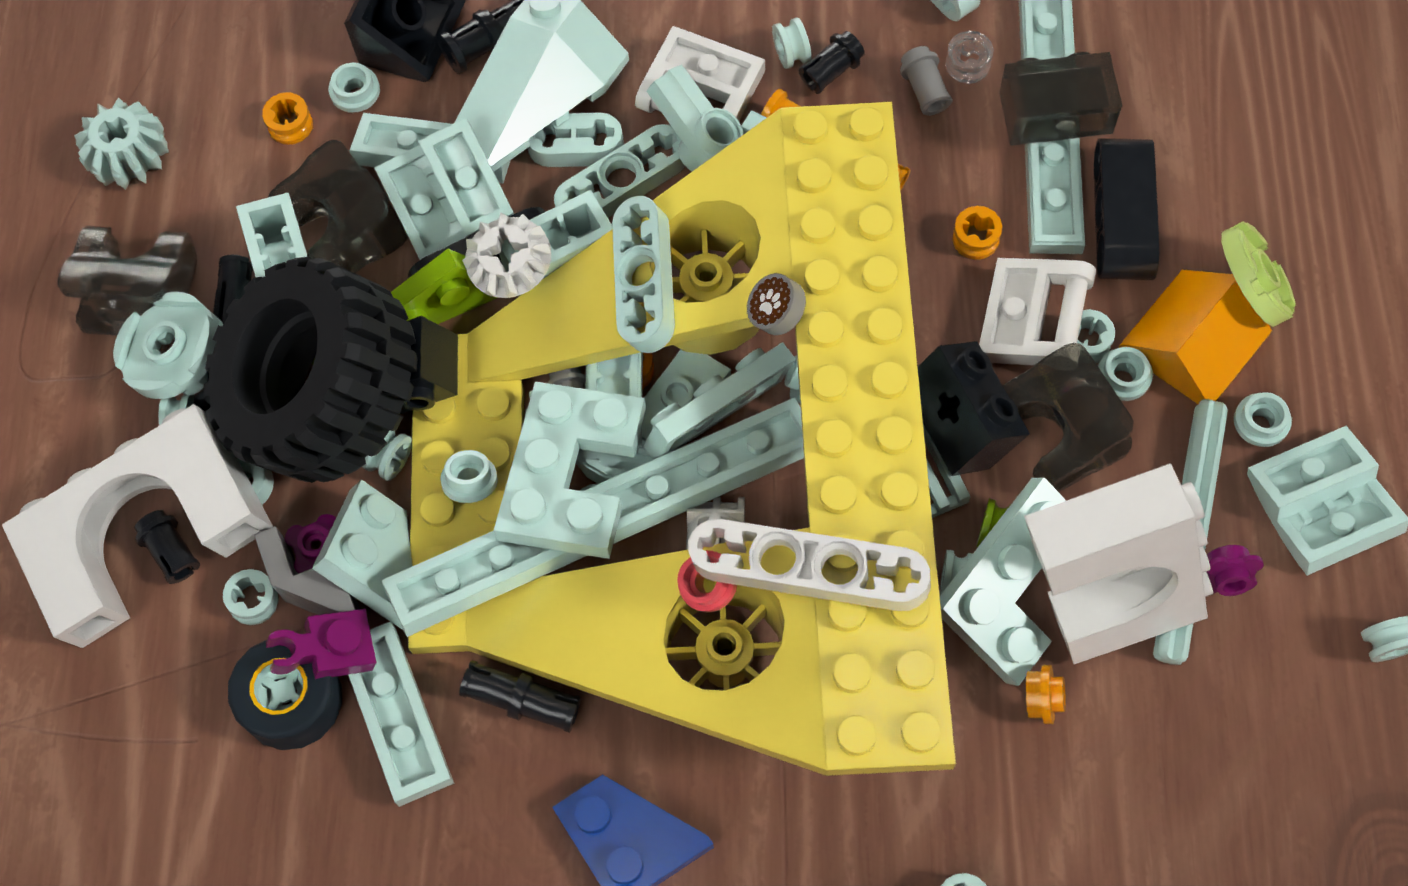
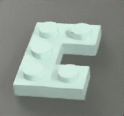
[493,382,646,559]
[940,478,1066,686]

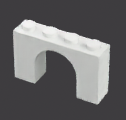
[2,404,273,648]
[1024,463,1213,665]

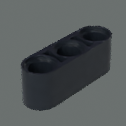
[1093,138,1160,280]

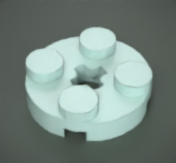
[113,292,223,399]

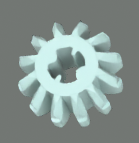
[74,98,169,190]

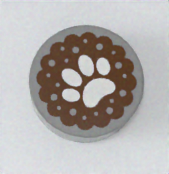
[747,273,806,335]

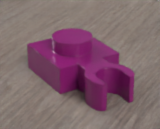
[266,609,377,679]

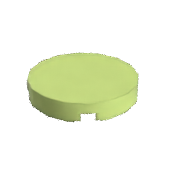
[1221,221,1296,327]

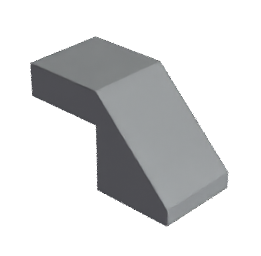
[254,526,360,615]

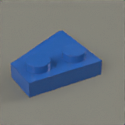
[552,774,714,886]

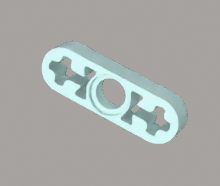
[554,124,685,218]
[612,196,675,353]

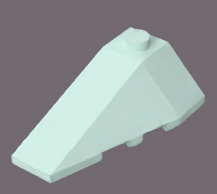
[454,0,629,172]

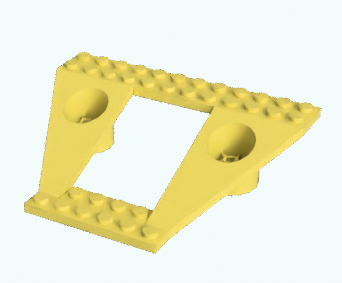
[408,102,956,776]

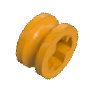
[262,92,313,145]
[952,205,1003,260]

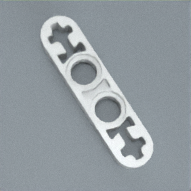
[688,519,931,611]

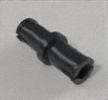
[459,660,582,733]

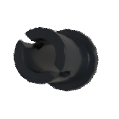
[798,31,865,94]
[134,510,200,584]

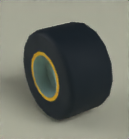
[228,640,342,750]

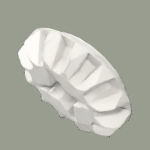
[462,213,551,298]

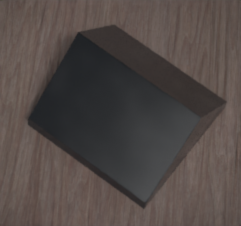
[344,0,466,82]

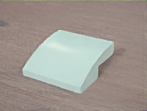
[374,117,514,260]
[1247,426,1408,576]

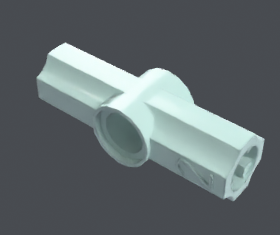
[647,65,743,171]

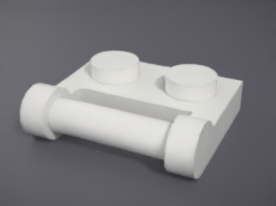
[635,26,765,122]
[979,258,1096,372]

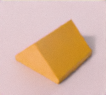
[1119,269,1272,404]

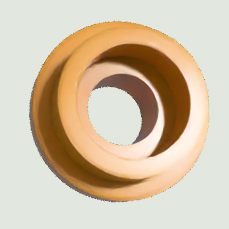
[1026,665,1066,724]

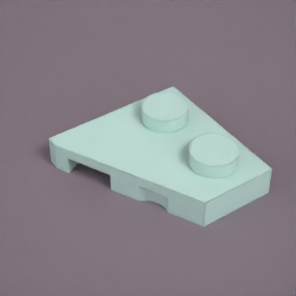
[312,479,412,629]

